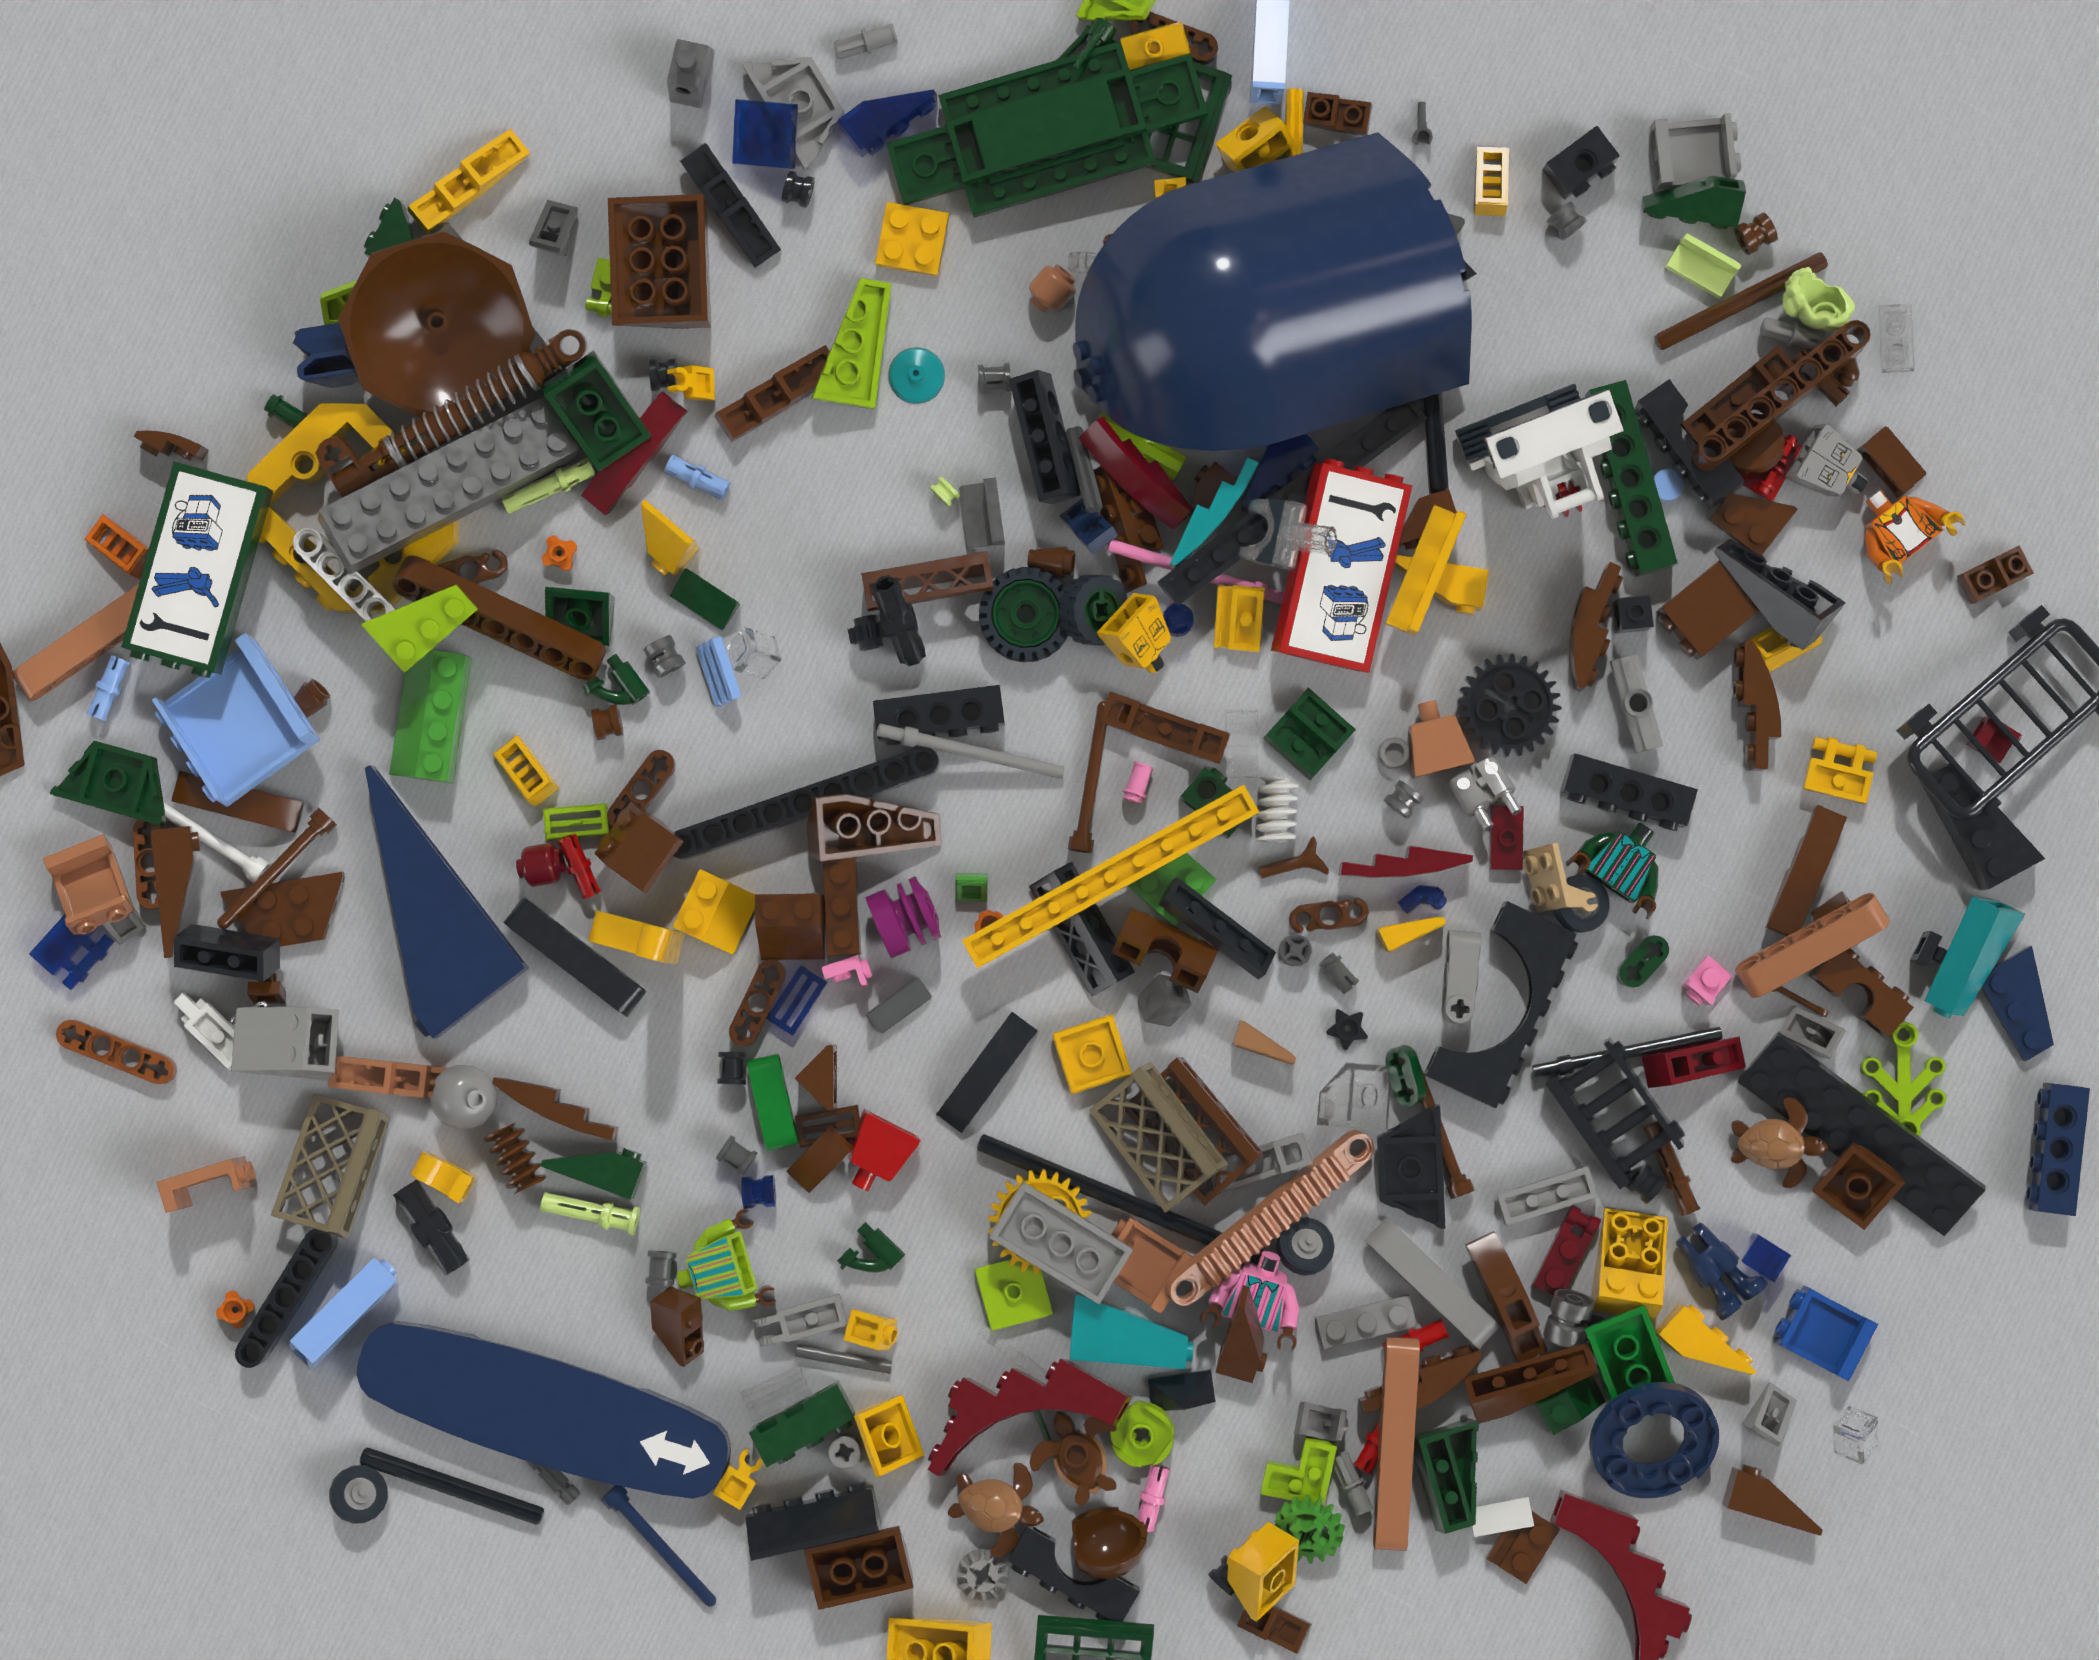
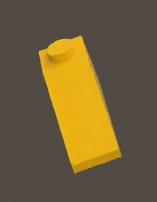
[1394,555,1489,615]

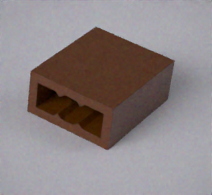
[1657,560,1759,660]

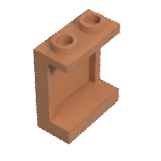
[43,834,135,935]
[156,1156,256,1213]
[1111,1216,1193,1314]

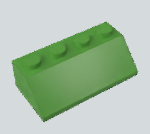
[389,650,472,784]

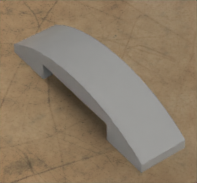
[1187,1133,1313,1203]

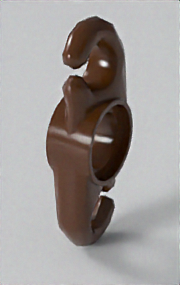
[438,549,508,584]
[1289,898,1369,933]

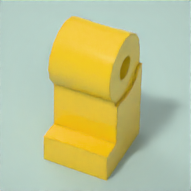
[410,1150,477,1203]

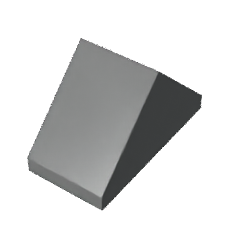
[1780,1006,1846,1059]
[1742,1382,1797,1447]

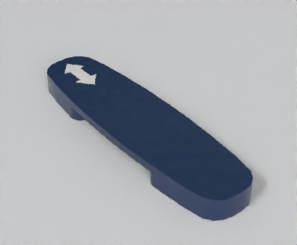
[357,1321,731,1499]

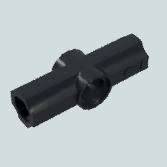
[871,575,926,666]
[393,1180,470,1276]

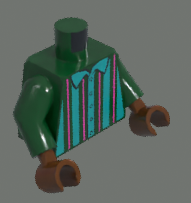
[1566,822,1659,919]

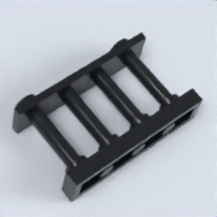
[1545,1037,1686,1189]

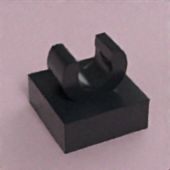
[1910,931,1947,966]

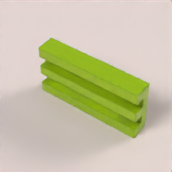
[543,803,610,841]

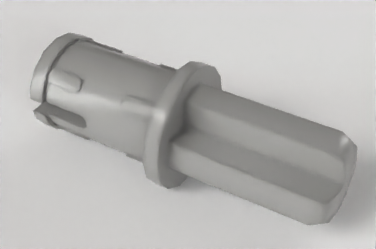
[834,23,898,59]
[1760,317,1825,350]
[1333,1451,1374,1517]

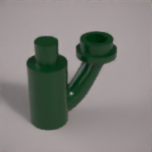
[582,654,650,705]
[837,1222,905,1273]

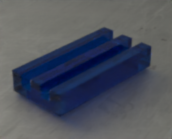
[766,965,828,1036]

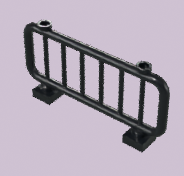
[1896,605,2099,819]

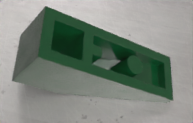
[540,1148,647,1200]

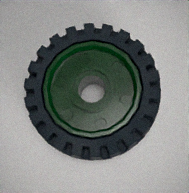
[979,567,1068,663]

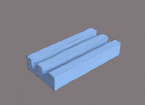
[695,637,741,707]

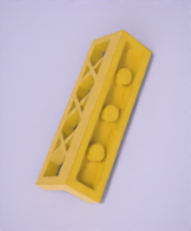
[1385,505,1467,636]

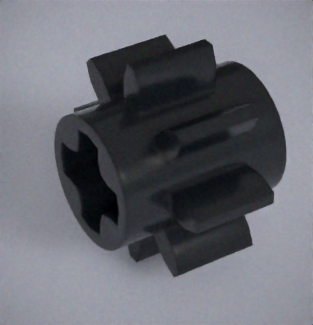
[847,615,886,651]

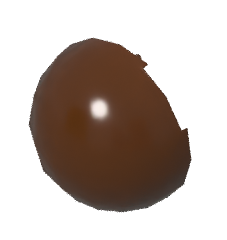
[1071,1507,1148,1579]

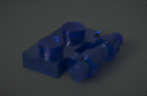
[29,914,114,990]

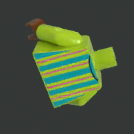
[677,1209,776,1311]

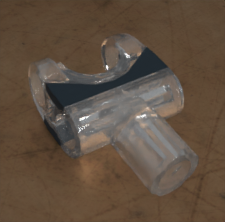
[1239,499,1337,570]

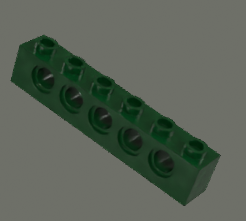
[1585,380,1678,577]

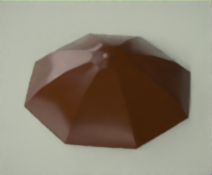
[338,231,535,418]

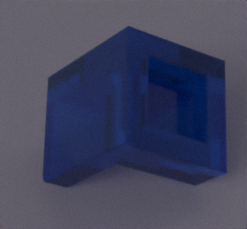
[1742,1233,1791,1283]

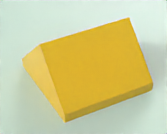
[854,1395,924,1477]

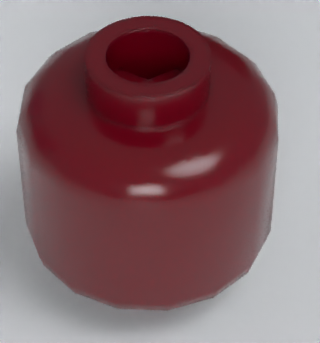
[516,843,566,887]

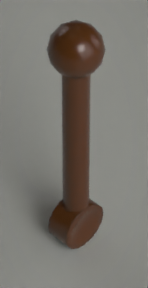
[1772,986,1829,1018]

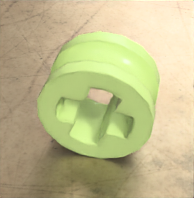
[929,476,960,507]

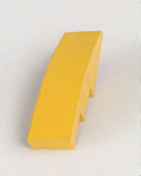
[407,128,530,235]

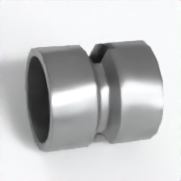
[1543,1289,1595,1348]

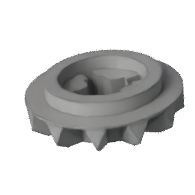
[957,1549,1008,1602]

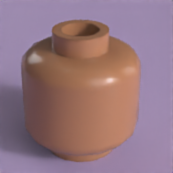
[1029,264,1076,312]

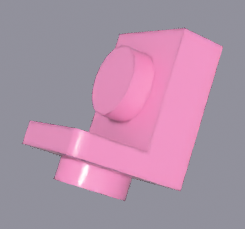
[821,955,872,987]
[1682,955,1733,1006]

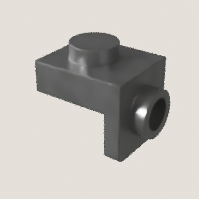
[1294,1402,1348,1442]

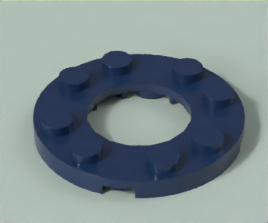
[1589,1382,1719,1498]

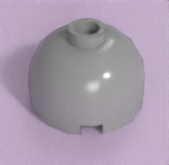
[430,1065,497,1129]

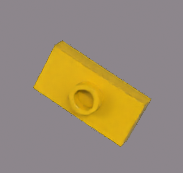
[1120,21,1191,70]

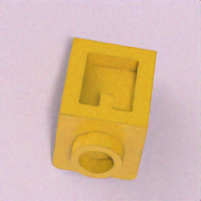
[843,1309,898,1351]

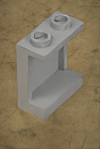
[1650,113,1741,190]

